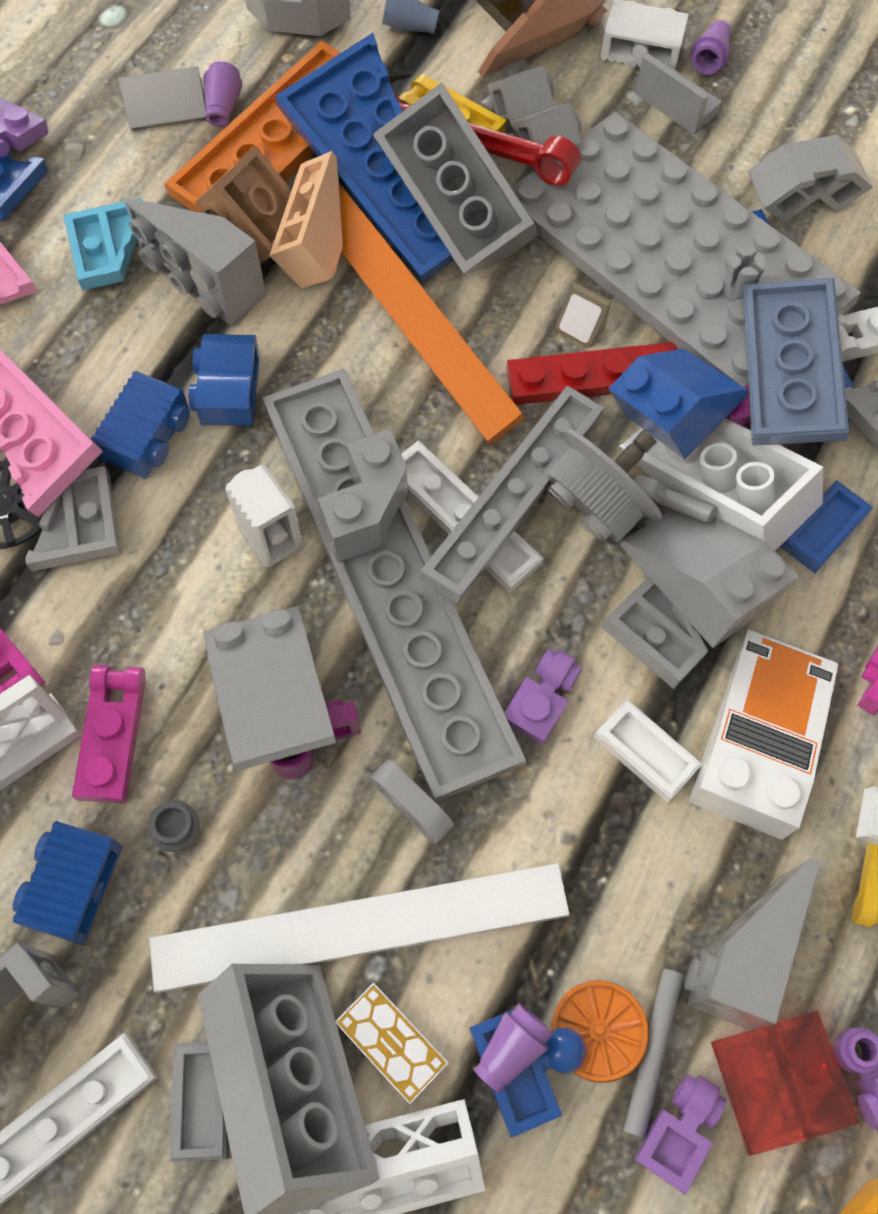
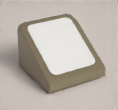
[556,282,611,348]

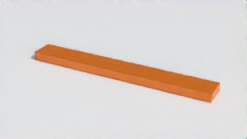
[339,183,525,446]

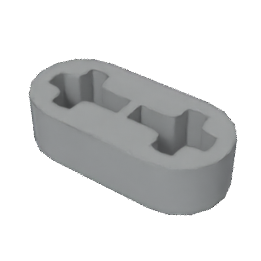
[369,759,454,845]

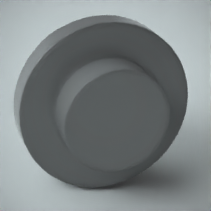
[148,800,200,852]

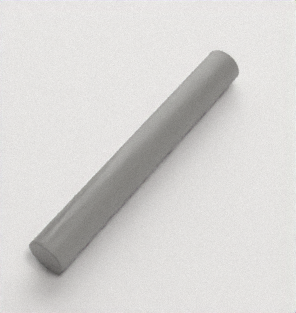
[623,969,684,1139]

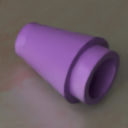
[690,20,731,75]
[204,61,243,127]
[474,1003,553,1093]

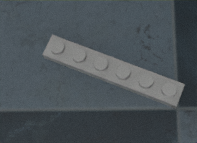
[419,386,604,605]

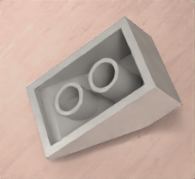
[619,510,799,648]
[203,606,336,772]
[684,859,820,1030]

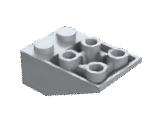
[125,198,266,326]

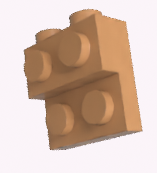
[195,146,292,264]

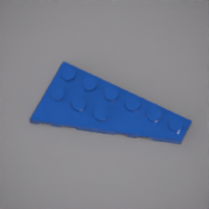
[275,32,454,283]

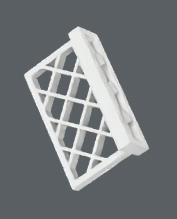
[0,675,81,791]

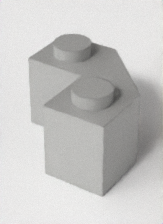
[245,0,351,36]
[487,65,582,145]
[748,134,873,223]
[317,429,408,563]

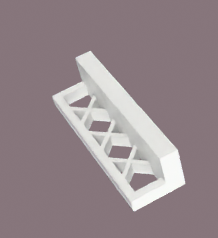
[295,1099,485,1214]

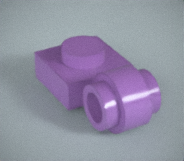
[504,649,583,746]
[833,1027,878,1134]
[634,1073,727,1195]

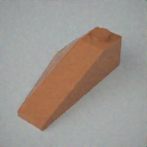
[478,0,608,77]

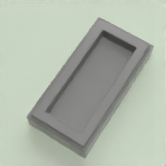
[169,1042,229,1162]

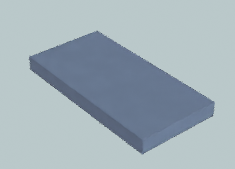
[742,278,849,446]

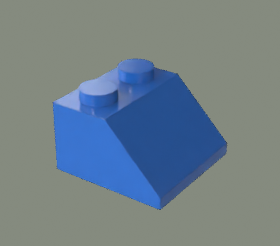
[608,349,748,460]

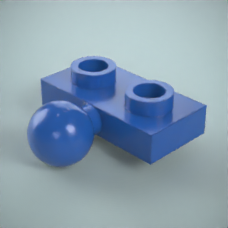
[469,1009,586,1138]

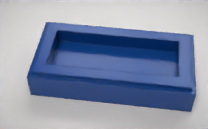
[780,480,873,574]

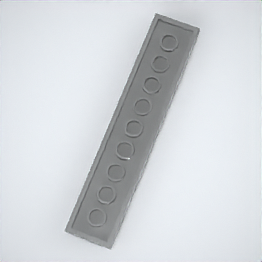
[262,369,526,803]

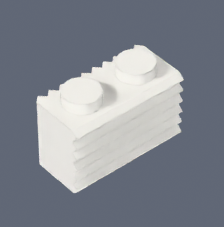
[600,0,689,69]
[226,465,304,567]

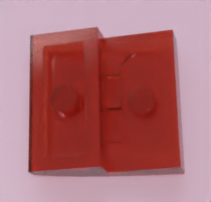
[711,1010,860,1156]

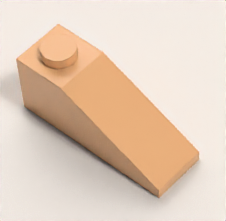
[269,151,343,289]

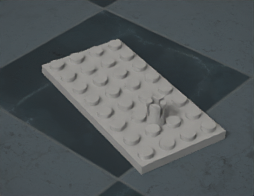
[511,112,861,387]

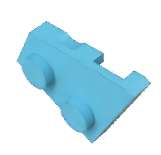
[63,197,143,291]

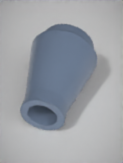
[382,0,440,34]

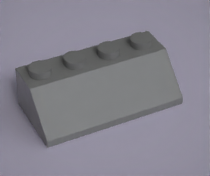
[373,82,539,275]
[198,963,380,1214]

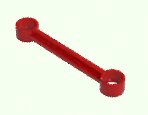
[393,91,581,186]

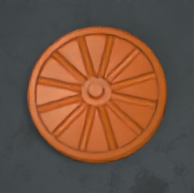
[551,980,649,1083]

